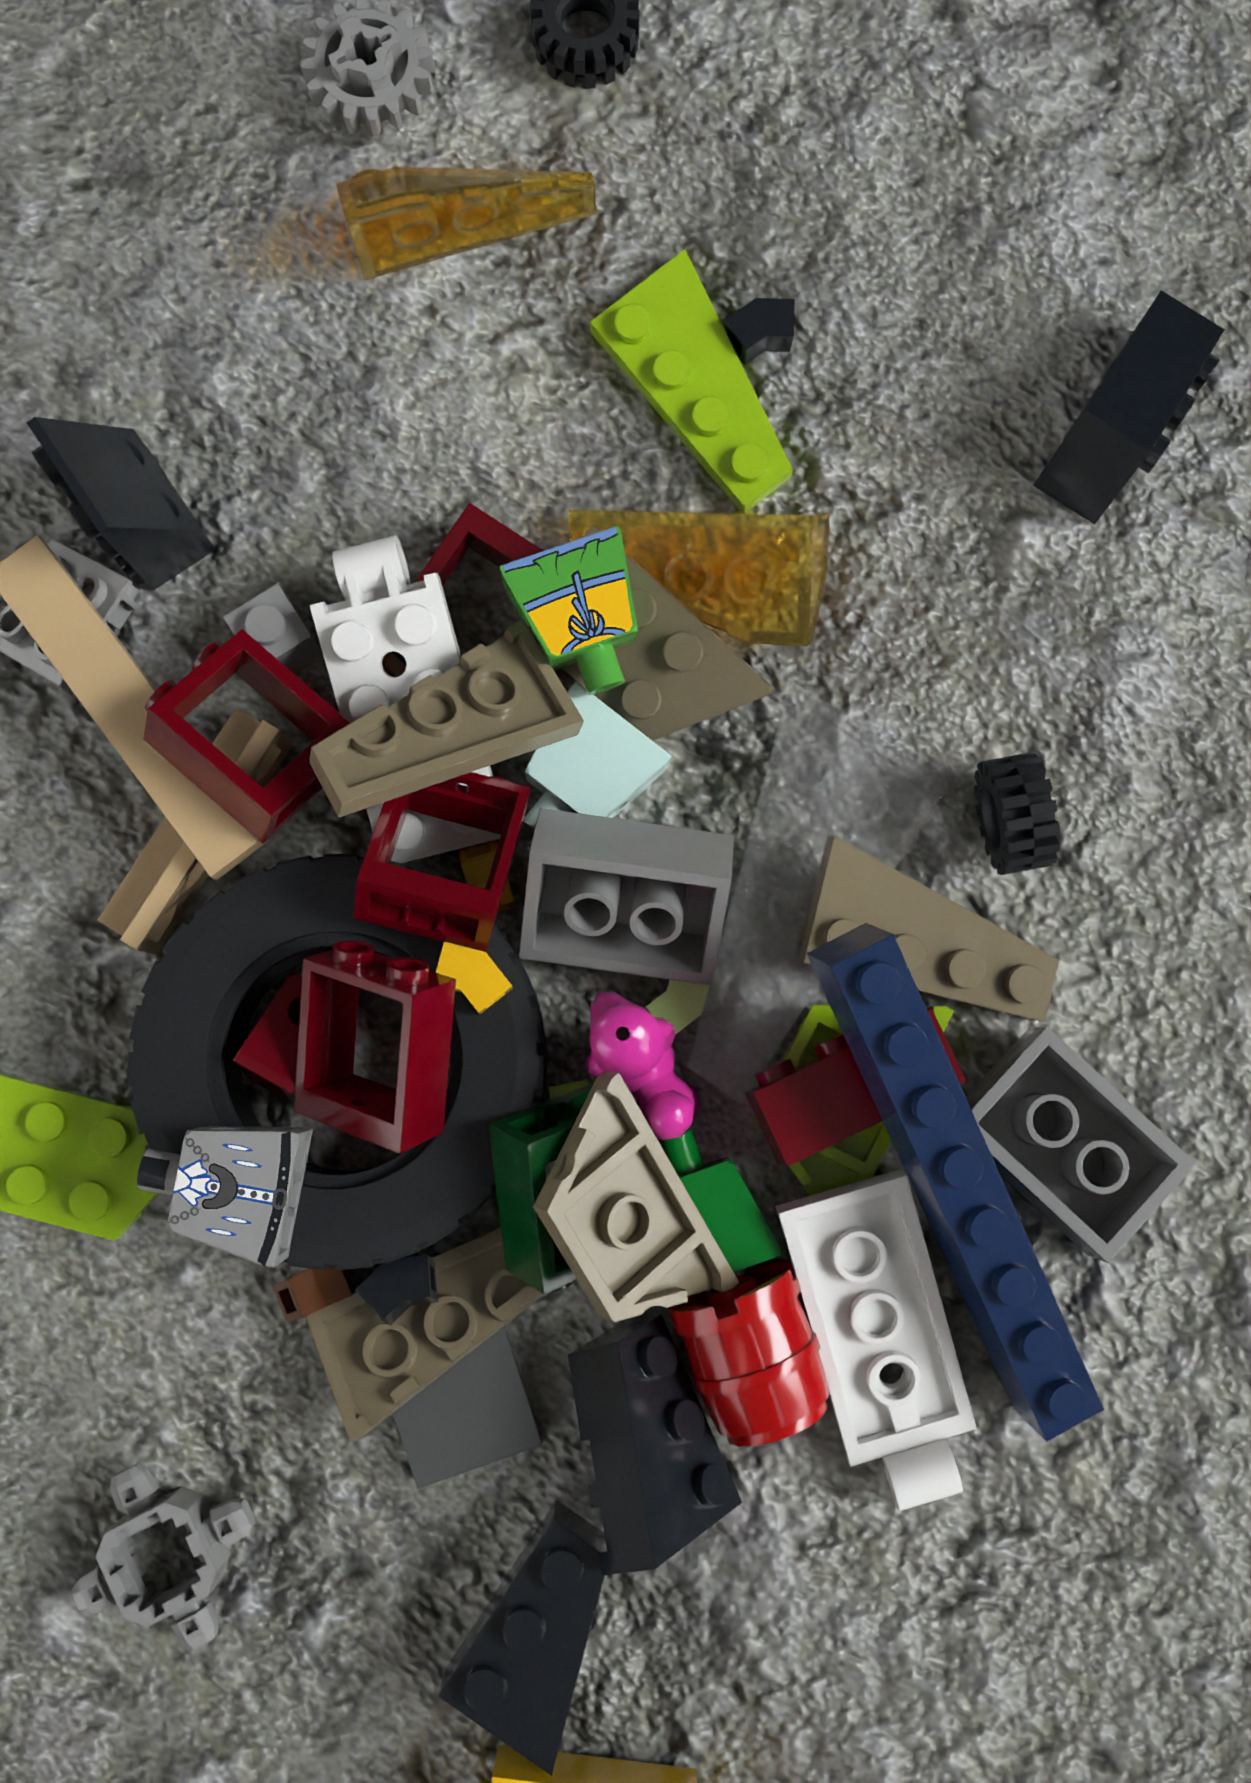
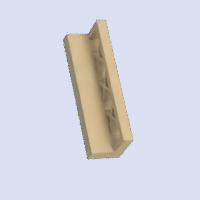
[97,708,293,955]

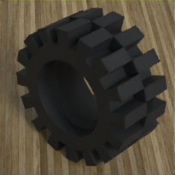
[530,0,640,89]
[974,752,1060,875]

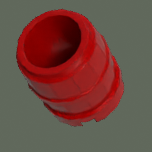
[668,1258,829,1447]

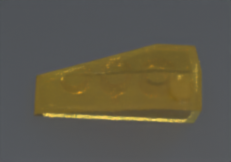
[336,167,596,280]
[569,509,830,646]

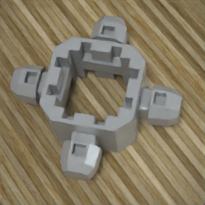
[72,1462,256,1651]

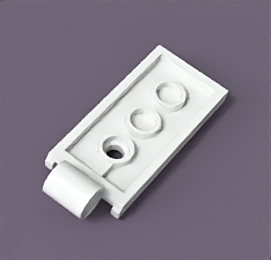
[309,535,501,863]
[775,1169,977,1511]

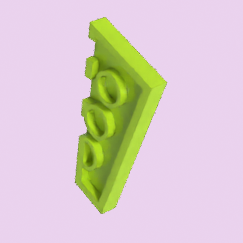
[590,249,793,515]

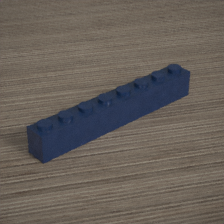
[806,923,1104,1442]

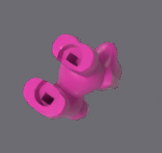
[586,992,701,1141]

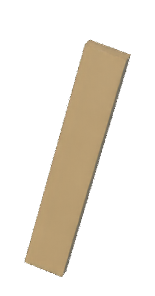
[0,535,269,880]

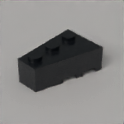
[568,1315,742,1576]

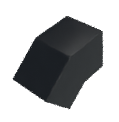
[724,298,795,365]
[355,1254,438,1326]

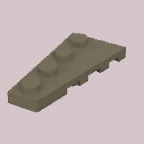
[309,618,584,818]
[798,836,1059,1022]
[306,1228,544,1442]

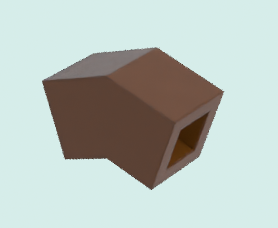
[272,1268,357,1323]

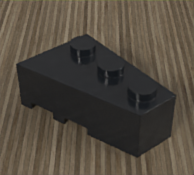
[1033,290,1225,524]
[438,1500,607,1776]

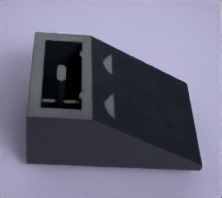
[26,417,216,590]

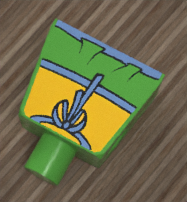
[499,526,638,695]

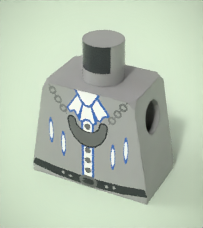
[137,1126,313,1267]

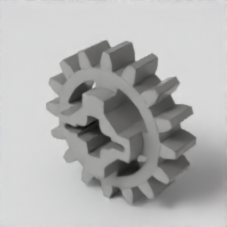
[300,0,435,136]

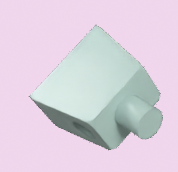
[523,682,672,832]

